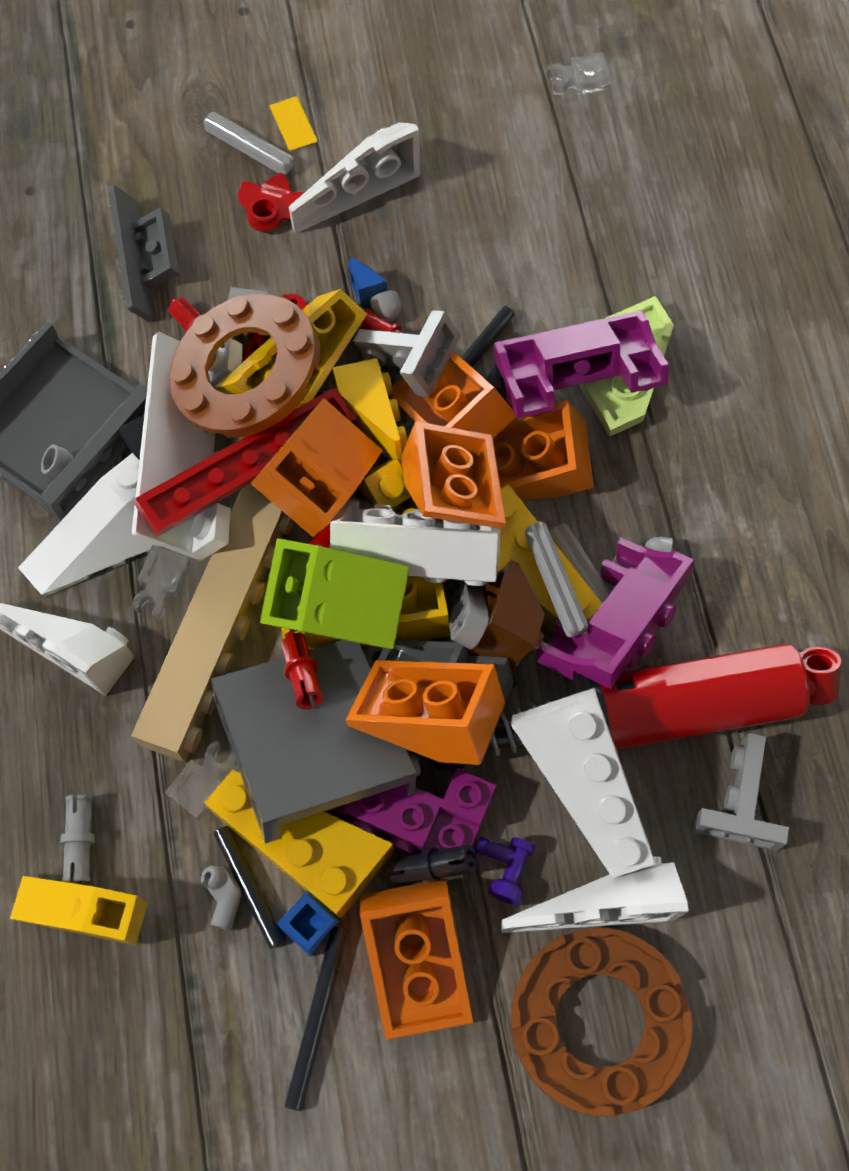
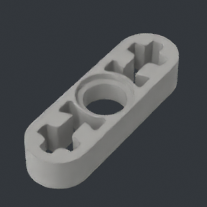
[448,580,489,650]

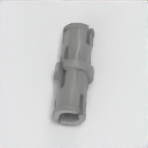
[60,795,95,884]

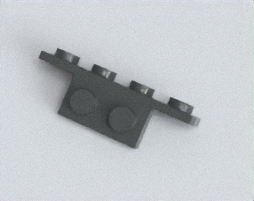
[108,185,180,322]

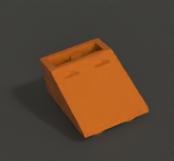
[250,398,383,537]

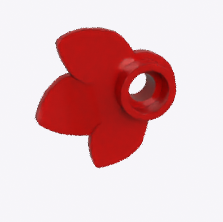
[238,173,305,232]

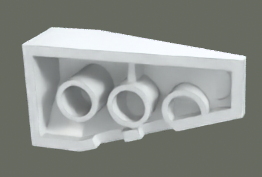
[289,122,420,234]
[18,453,162,597]
[0,603,134,696]
[501,857,688,934]

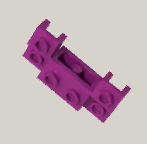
[494,310,669,419]
[537,537,694,689]
[326,768,496,860]

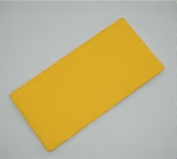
[269,96,317,151]

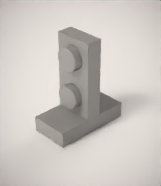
[353,310,461,397]
[692,733,789,851]

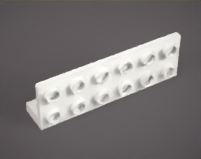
[132,332,243,561]

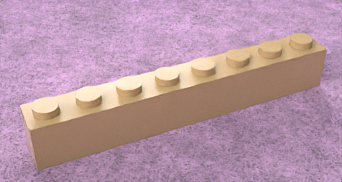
[131,484,294,762]

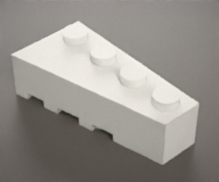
[330,499,501,586]
[511,688,655,878]

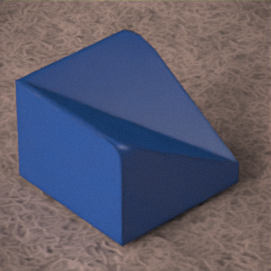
[348,258,387,309]
[277,891,339,957]

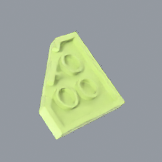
[579,296,674,437]

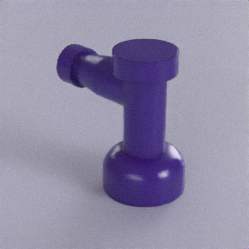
[475,837,536,906]

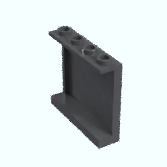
[0,322,147,521]
[211,640,421,844]

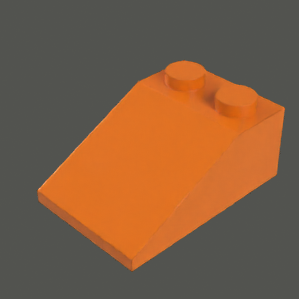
[389,351,516,439]
[492,400,594,501]
[401,421,506,529]
[345,660,505,765]
[360,878,473,1040]

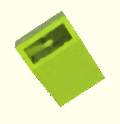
[260,538,410,650]

